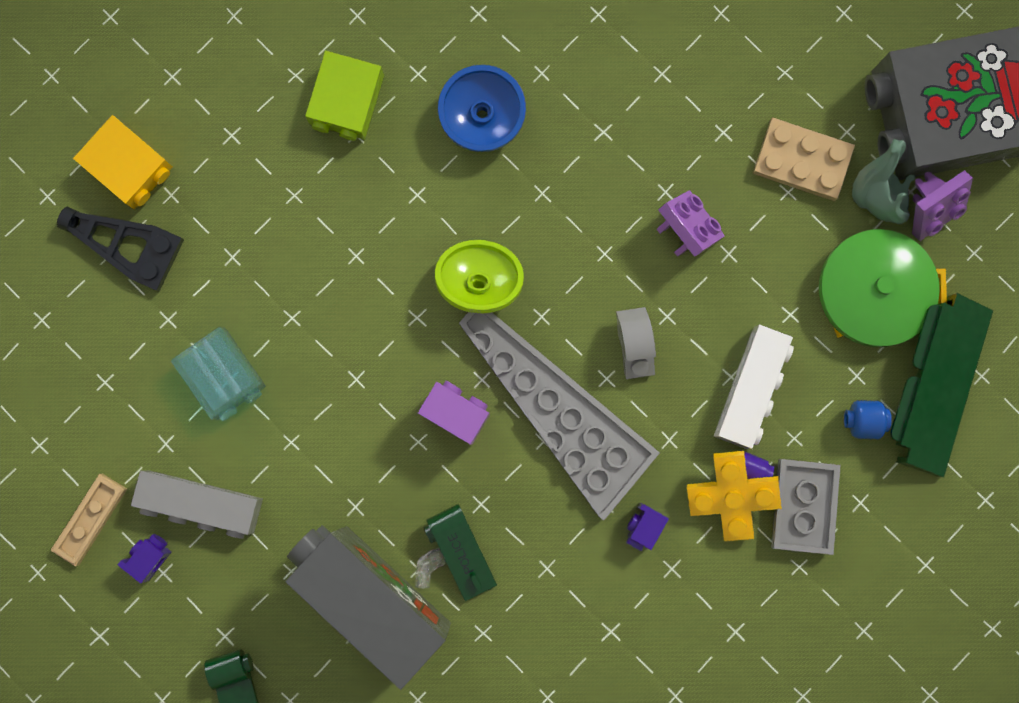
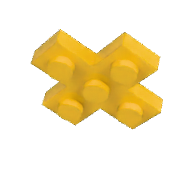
[687,451,782,541]

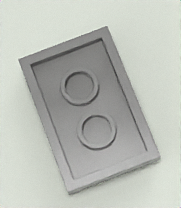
[771,459,841,555]

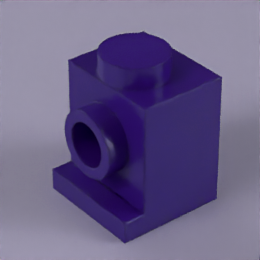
[626,502,669,551]
[117,534,172,583]

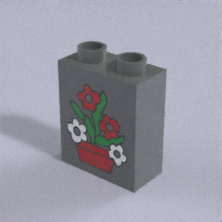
[865,26,1019,180]
[285,525,451,690]

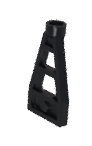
[57,206,184,292]

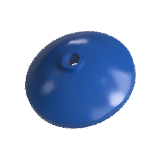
[438,65,526,152]

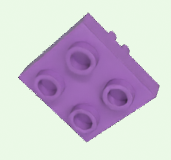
[912,170,973,241]
[656,190,725,257]

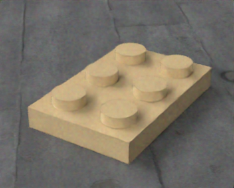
[753,117,855,201]

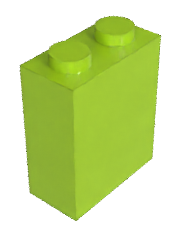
[305,50,384,141]

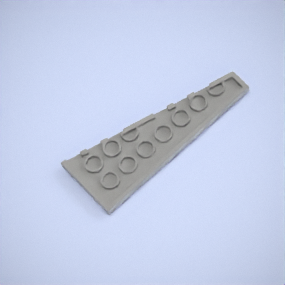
[459,312,660,520]

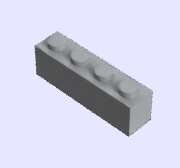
[131,470,263,539]

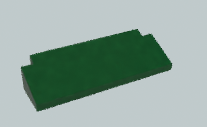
[890,293,994,477]

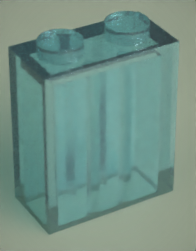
[171,326,266,421]

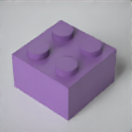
[418,381,490,445]

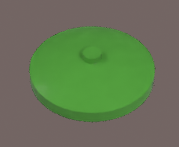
[819,229,940,347]

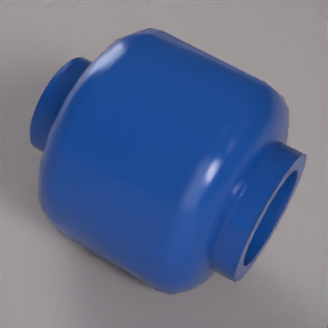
[844,400,891,439]

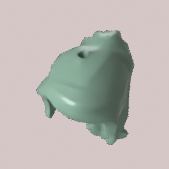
[852,139,915,224]

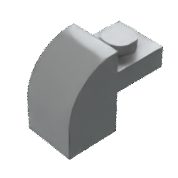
[616,307,656,379]

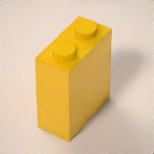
[73,115,173,210]

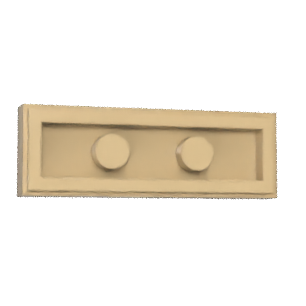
[51,474,127,566]

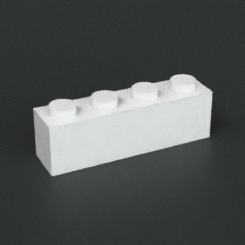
[714,324,794,449]

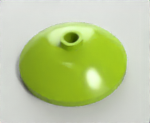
[435,240,524,314]

